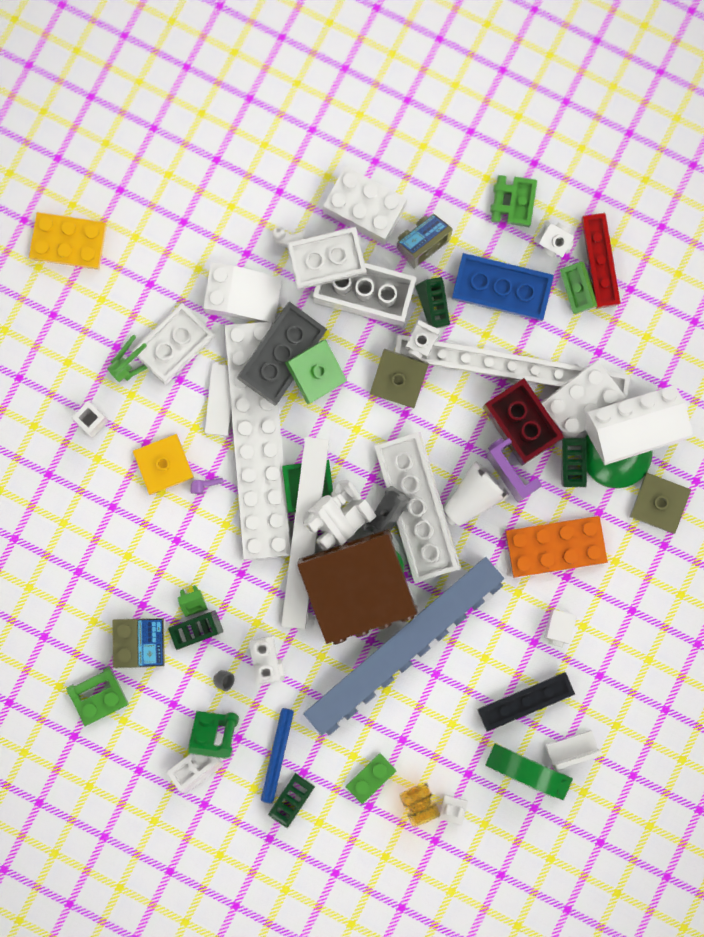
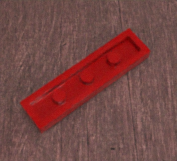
[581,213,621,309]

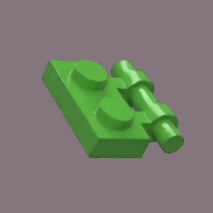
[490,175,537,227]

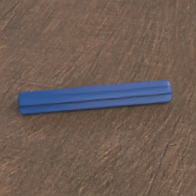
[261,708,294,804]

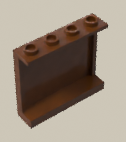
[297,529,418,645]

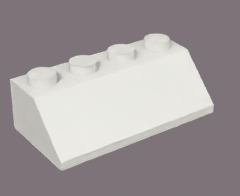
[585,385,693,465]

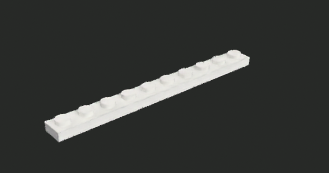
[395,334,631,397]

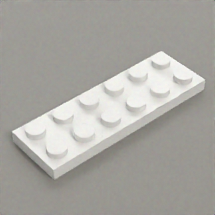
[374,432,461,583]

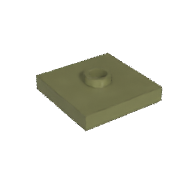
[370,349,429,408]
[630,473,691,534]

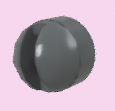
[213,670,235,691]

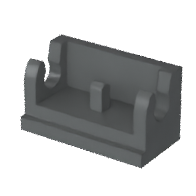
[363,486,410,533]

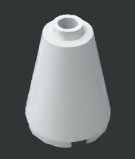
[444,461,509,526]

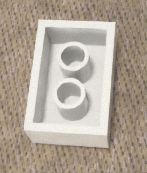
[323,166,407,246]

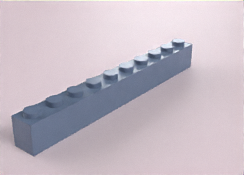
[303,557,505,736]

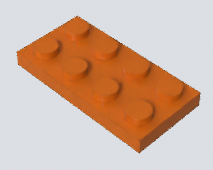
[505,516,608,578]

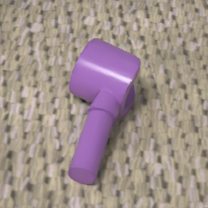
[191,478,223,494]

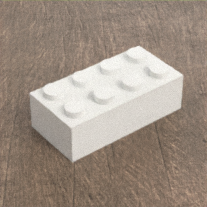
[313,263,417,327]

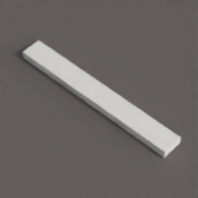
[281,437,329,629]

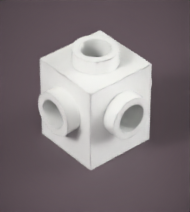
[534,220,574,258]

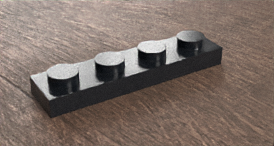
[477,672,575,732]

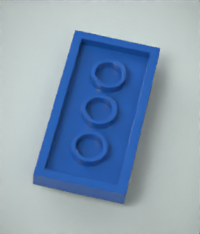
[452,253,554,321]

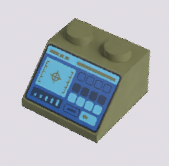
[396,214,453,269]
[112,618,165,668]

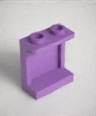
[486,438,542,502]

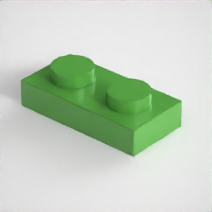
[560,262,597,314]
[345,753,397,804]

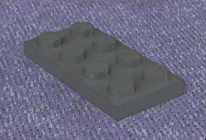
[237,301,327,406]

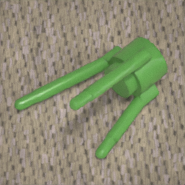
[107,335,148,382]

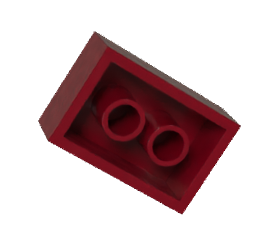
[482,378,564,466]

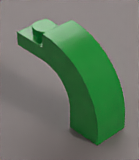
[485,743,573,801]

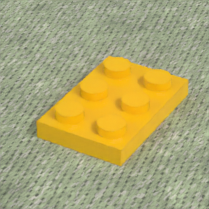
[29,212,107,270]

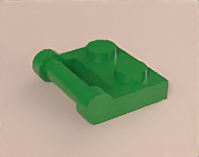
[188,711,239,759]

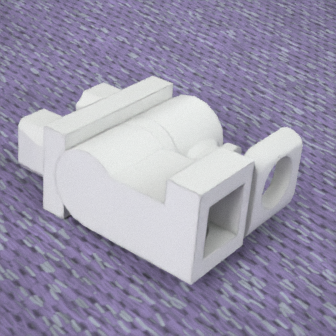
[303,480,377,550]
[249,636,285,685]

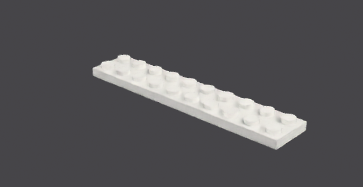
[224,322,291,560]

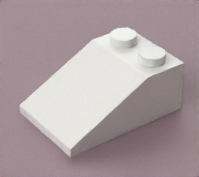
[204,262,282,324]

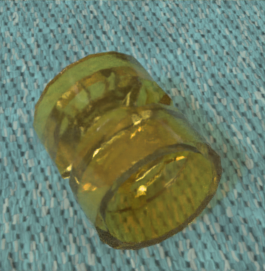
[399,782,441,827]

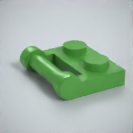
[66,666,129,726]

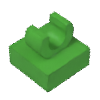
[177,585,208,617]

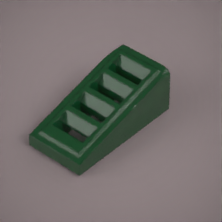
[415,277,450,328]
[561,438,587,487]
[168,610,223,650]
[268,773,315,828]

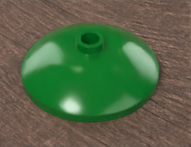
[585,434,653,489]

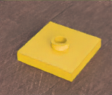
[133,434,194,495]

